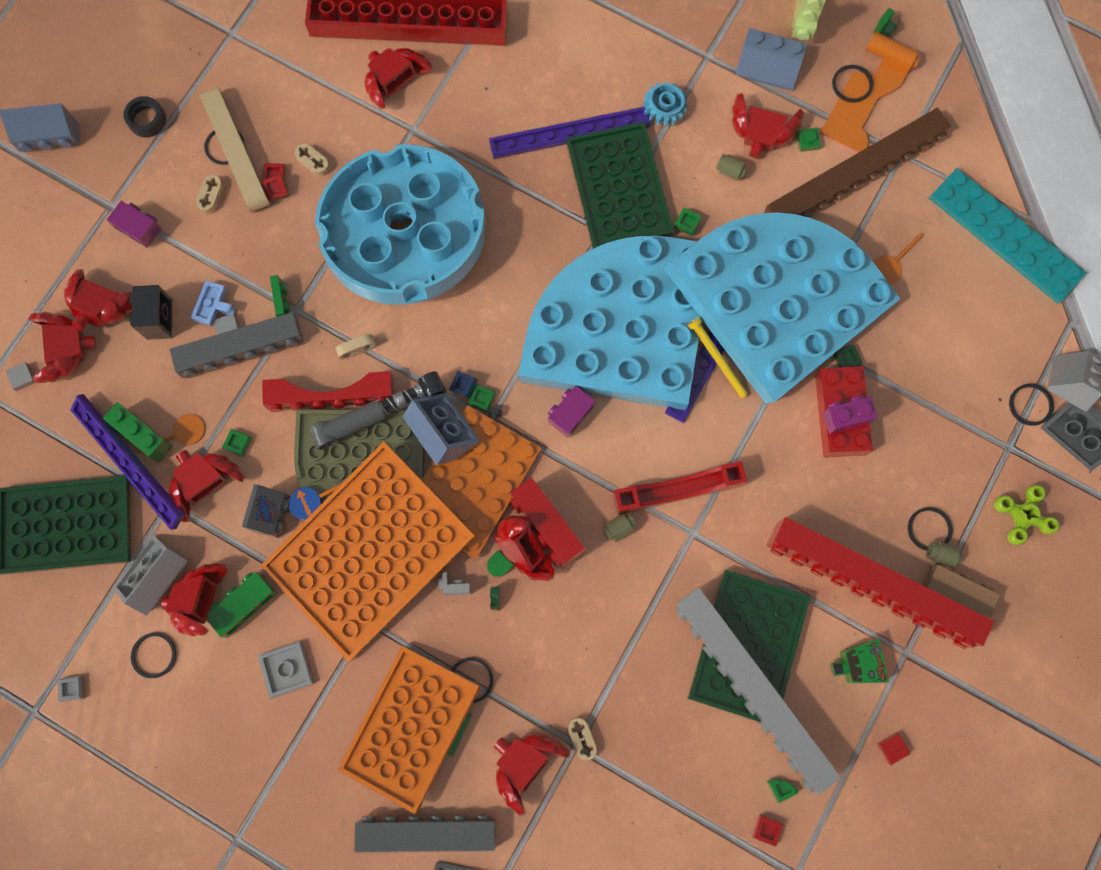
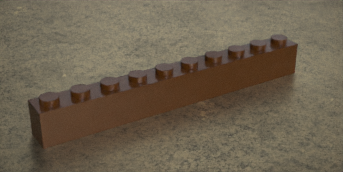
[764,107,952,217]

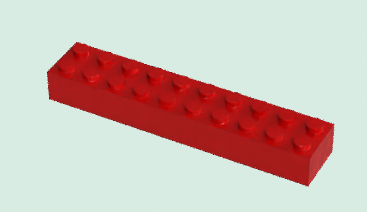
[305,0,508,46]
[766,517,994,649]

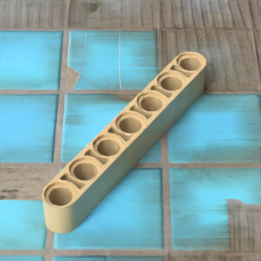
[199,87,270,213]

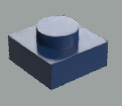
[449,371,478,399]

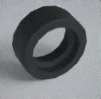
[123,96,166,138]

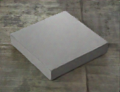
[258,641,314,699]

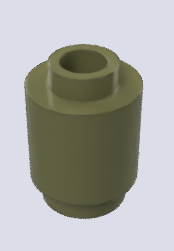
[716,154,748,181]
[603,512,637,543]
[926,541,963,568]

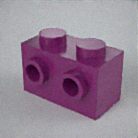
[107,200,161,248]
[548,385,596,438]
[823,396,878,435]

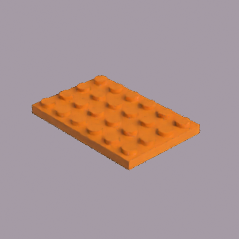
[422,405,541,560]
[338,646,481,814]

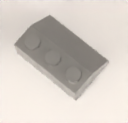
[1047,351,1101,412]
[113,535,187,616]

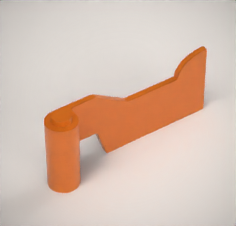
[820,31,921,152]

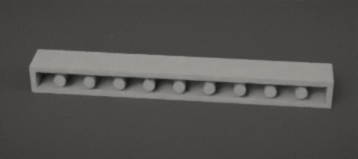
[675,587,841,795]

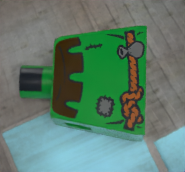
[831,639,889,683]

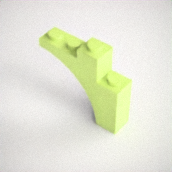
[792,0,826,40]

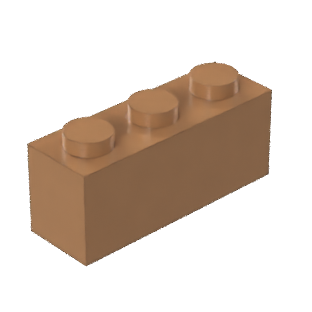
[923,564,1000,619]

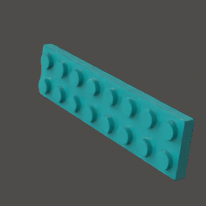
[928,168,1087,304]

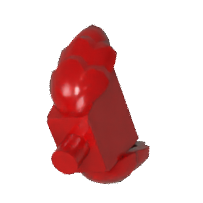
[364,48,433,109]
[732,93,804,159]
[64,269,133,331]
[28,311,96,383]
[168,450,245,523]
[494,515,555,581]
[161,563,227,637]
[494,733,570,816]

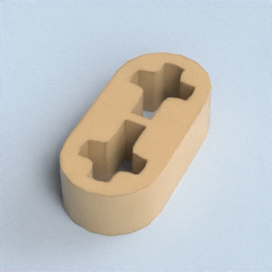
[295,144,330,177]
[196,175,224,214]
[336,334,377,360]
[568,718,597,761]

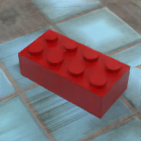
[815,366,873,458]
[510,477,585,569]

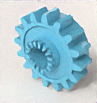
[643,82,688,127]

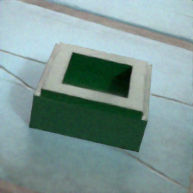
[833,344,862,368]

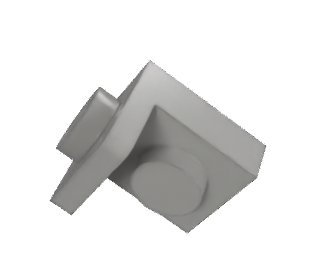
[439,571,471,596]

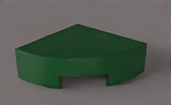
[882,17,900,38]
[490,587,500,611]

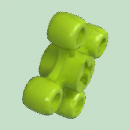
[993,485,1060,546]

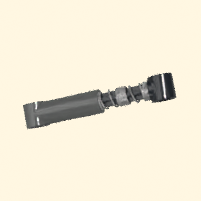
[309,371,446,450]

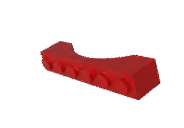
[262,371,394,412]
[613,461,748,515]

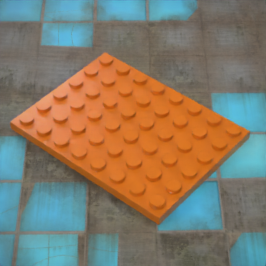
[260,441,476,662]

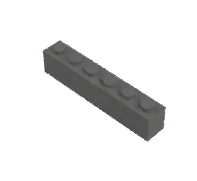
[170,312,304,378]
[354,815,496,852]

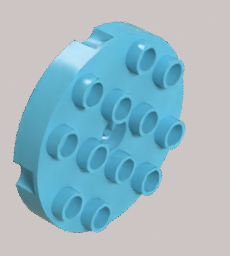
[315,144,486,305]

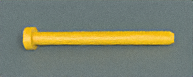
[687,317,747,398]

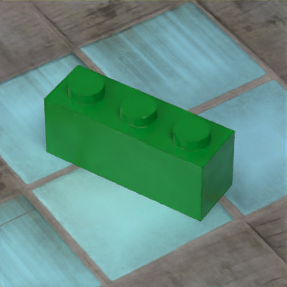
[103,402,173,462]
[207,572,277,638]

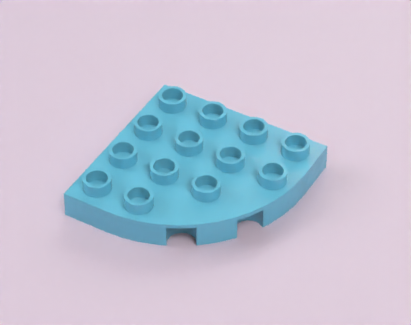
[663,213,900,404]
[518,236,702,410]

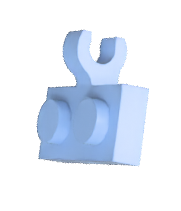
[190,281,236,326]

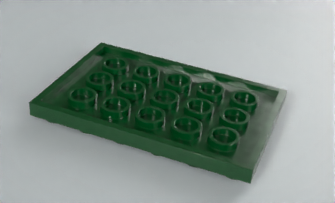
[566,122,674,249]
[0,476,131,575]
[687,569,811,722]

